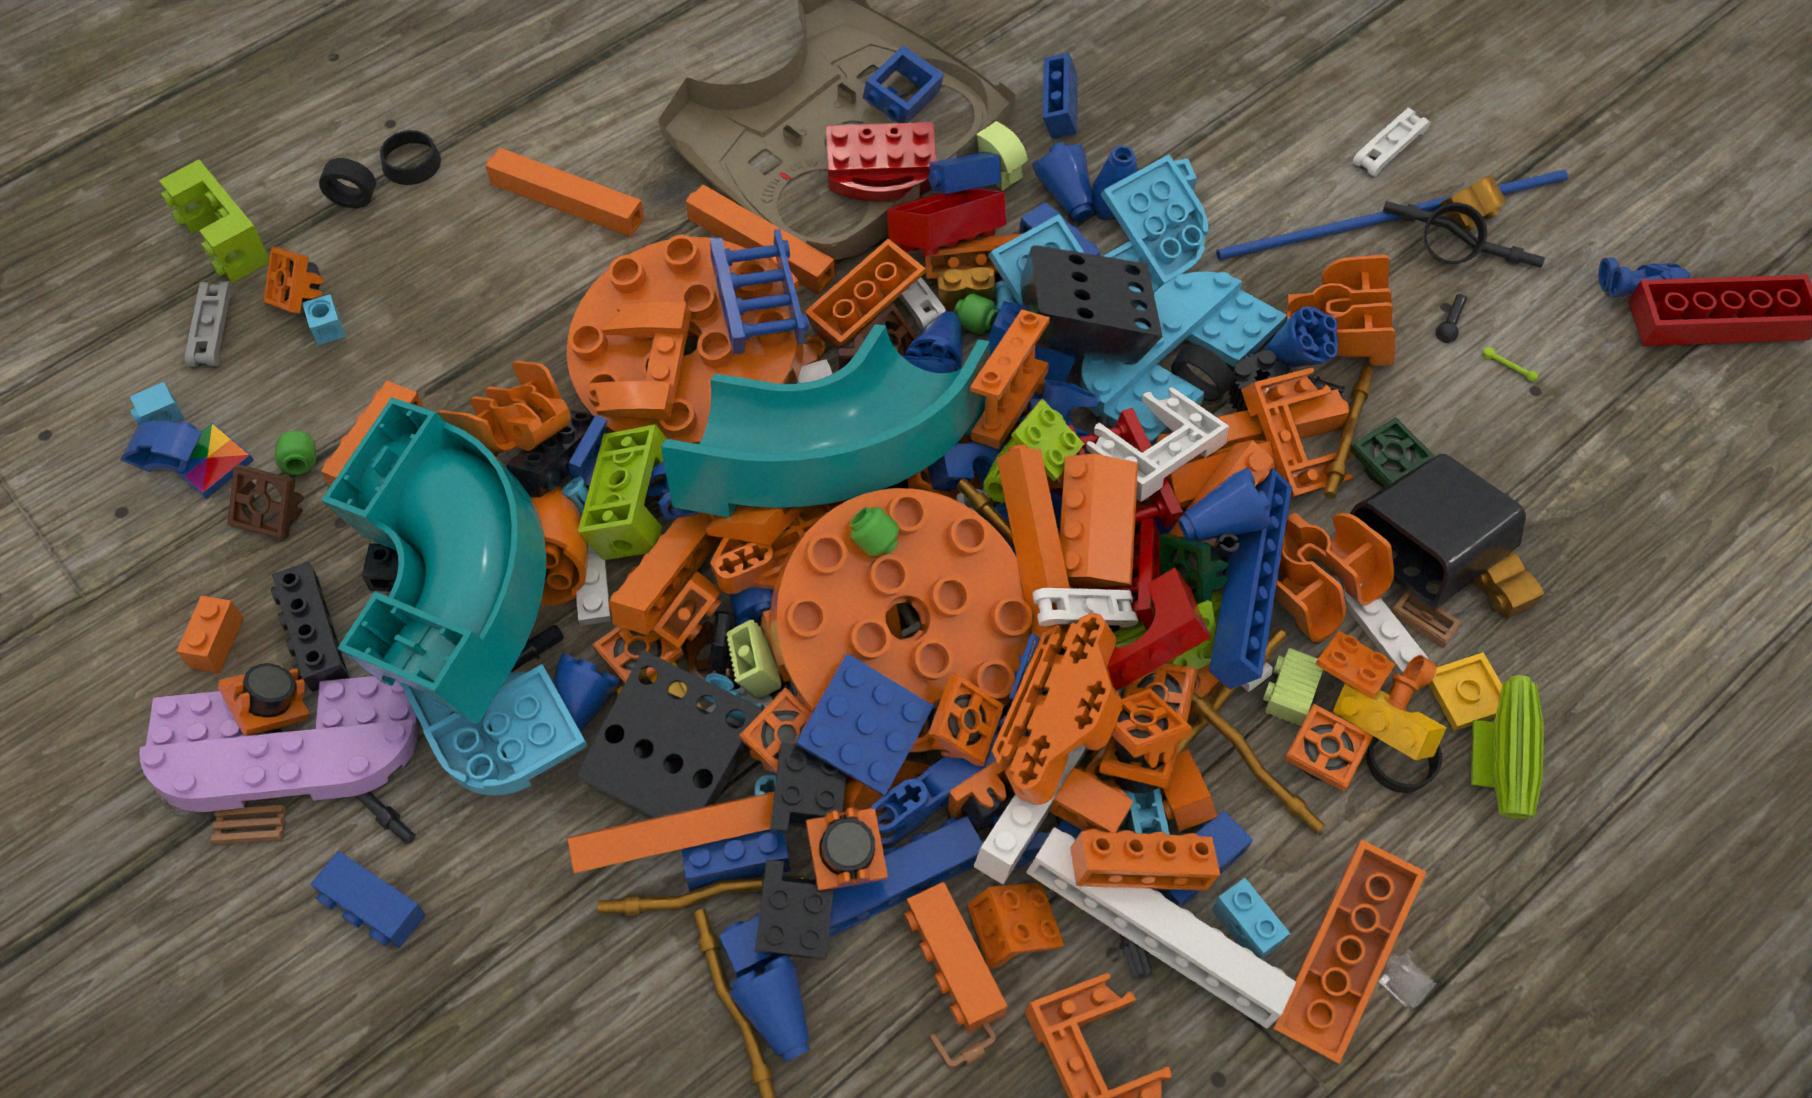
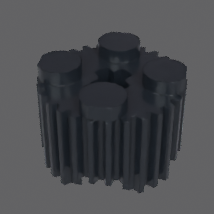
[1229,350,1290,412]

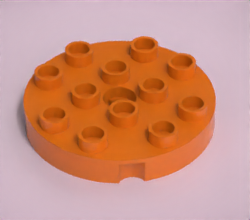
[567,235,803,444]
[770,488,1033,754]

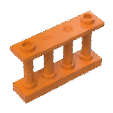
[970,309,1050,449]

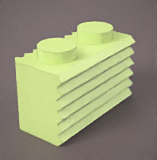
[726,620,781,700]
[1263,648,1323,726]

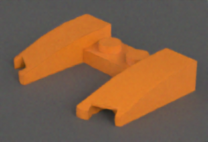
[588,301,691,420]
[1241,368,1353,499]
[706,505,806,545]
[1024,973,1171,1098]

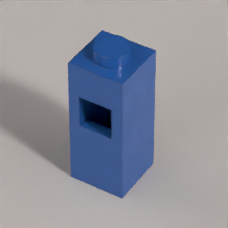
[928,152,1001,194]

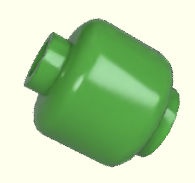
[954,293,999,335]
[275,431,316,475]
[849,507,899,557]

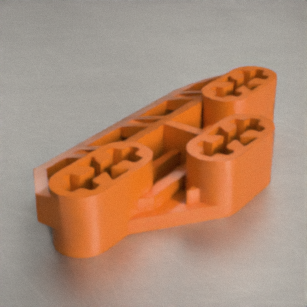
[710,499,850,594]
[992,613,1123,805]

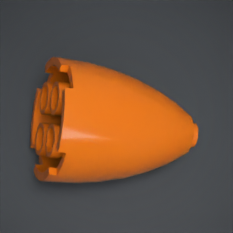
[531,485,588,606]

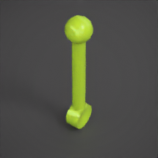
[1482,347,1538,382]

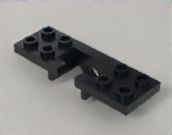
[755,742,846,960]

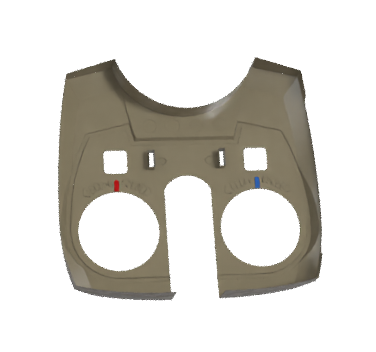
[658,0,1016,260]

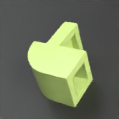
[977,121,1028,190]

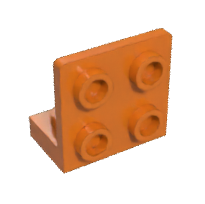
[1316,631,1396,698]
[967,883,1064,969]

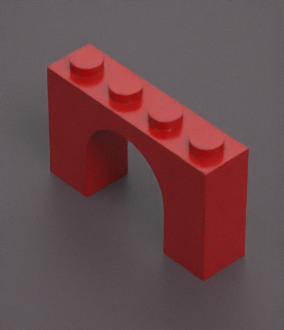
[1107,568,1211,691]

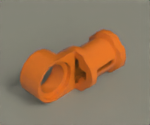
[1387,655,1437,712]

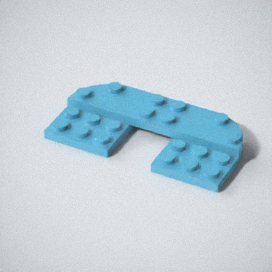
[988,154,1208,305]
[1080,272,1287,447]
[397,664,588,796]

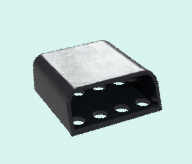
[1020,245,1163,366]
[1350,454,1526,611]
[578,649,762,819]

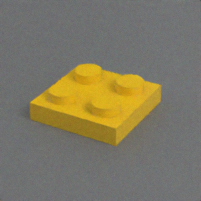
[1428,652,1502,731]

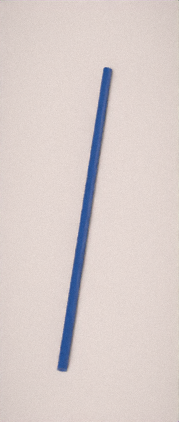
[1216,170,1568,260]

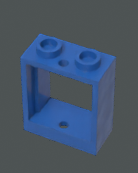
[862,45,944,123]

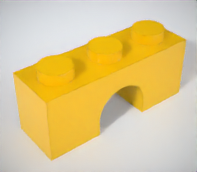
[1333,683,1447,760]

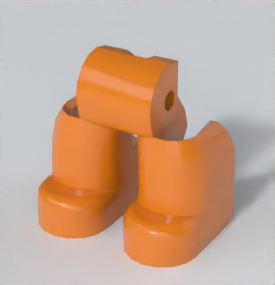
[1287,255,1395,367]
[437,360,571,458]
[1275,512,1394,642]

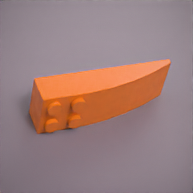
[1273,839,1427,1064]

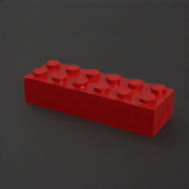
[1628,275,1812,346]

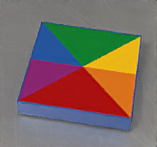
[173,423,254,499]

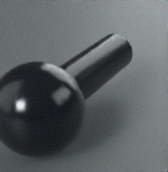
[1435,294,1467,343]

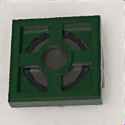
[1350,417,1435,487]
[1159,533,1228,604]

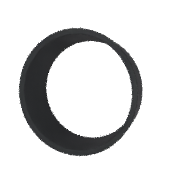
[380,130,441,185]
[1424,203,1487,264]
[1171,344,1234,402]
[1367,736,1442,793]

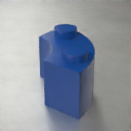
[120,421,202,473]

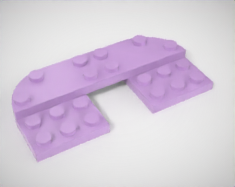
[139,676,419,812]

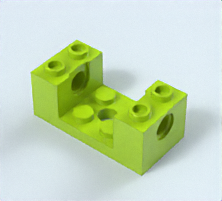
[159,159,270,284]
[578,424,667,560]

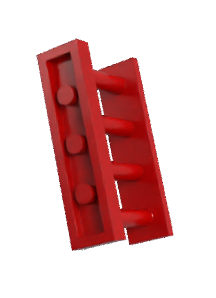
[1068,408,1183,528]
[1077,517,1160,632]

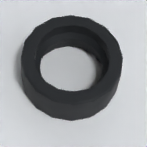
[319,158,376,209]

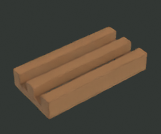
[1391,590,1462,648]
[211,805,286,845]

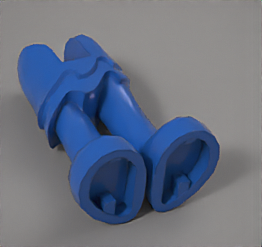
[1598,257,1691,297]

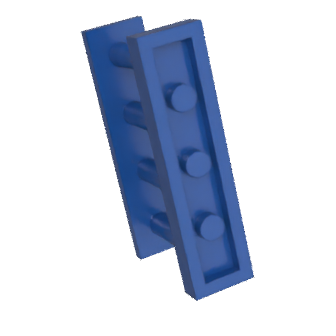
[710,229,809,354]

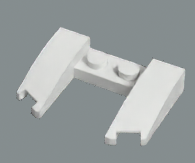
[1086,387,1229,502]

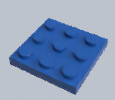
[794,653,934,796]

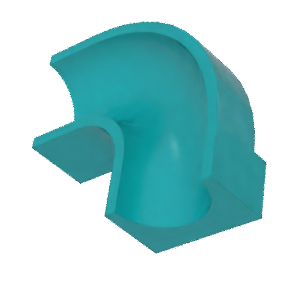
[661,324,990,518]
[321,397,546,725]

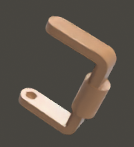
[929,1022,996,1069]

